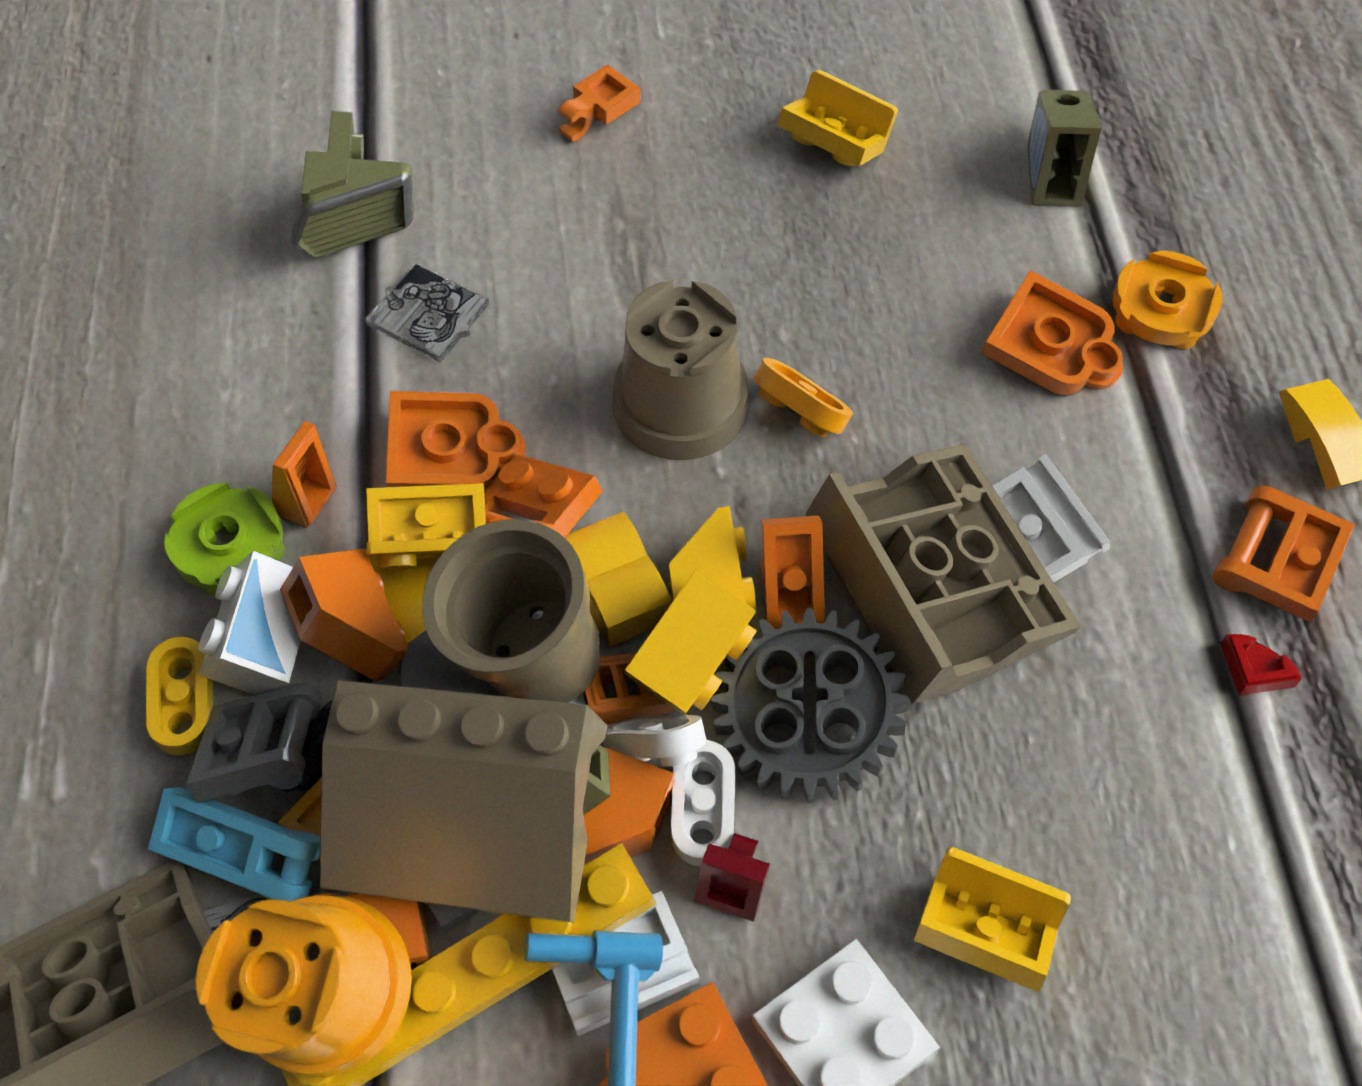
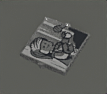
[365,262,489,363]

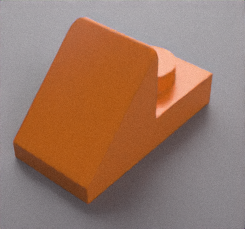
[759,515,825,629]

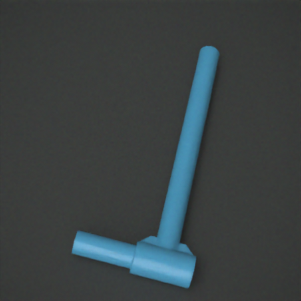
[524,931,663,1086]

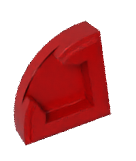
[1220,634,1302,696]

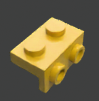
[776,70,898,167]
[366,483,486,569]
[913,847,1071,993]

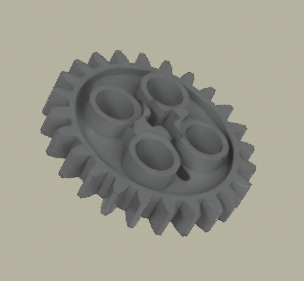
[711,608,909,803]

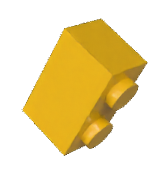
[624,569,757,715]

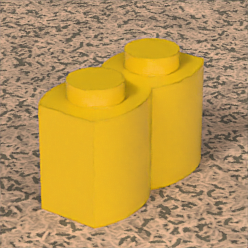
[565,511,672,647]

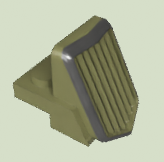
[291,111,414,258]

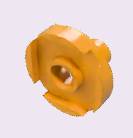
[1113,251,1222,350]

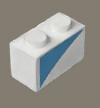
[198,551,301,695]

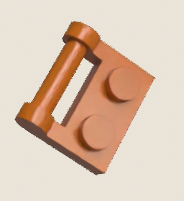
[484,454,603,537]
[1212,486,1355,622]

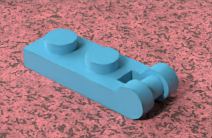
[148,787,321,901]

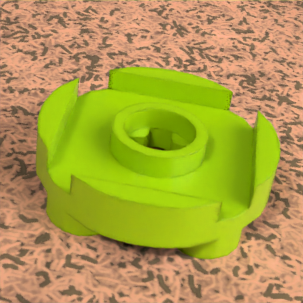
[164,483,285,596]

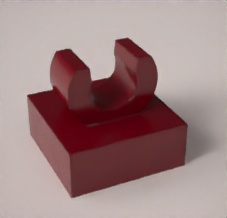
[694,833,770,922]

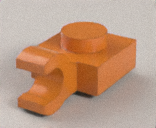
[558,64,641,142]

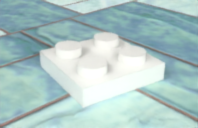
[752,939,940,1086]

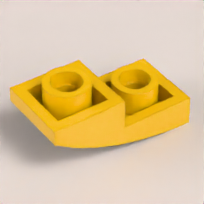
[1279,379,1362,490]

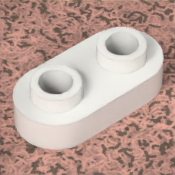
[602,715,707,767]
[671,740,735,867]

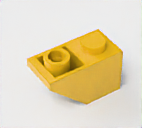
[669,506,756,610]

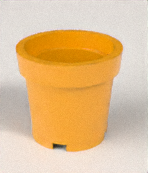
[196,896,412,1077]

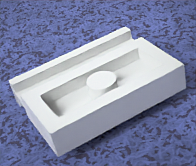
[993,454,1110,583]
[552,891,699,1036]

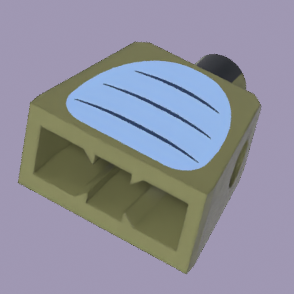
[1027,90,1102,207]

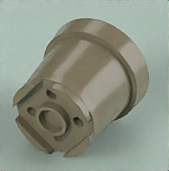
[612,280,750,460]
[422,519,601,703]

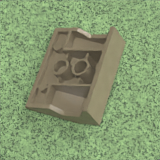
[805,444,1081,704]
[320,680,607,923]
[0,860,225,1086]

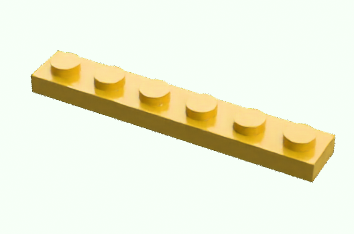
[281,843,657,1086]

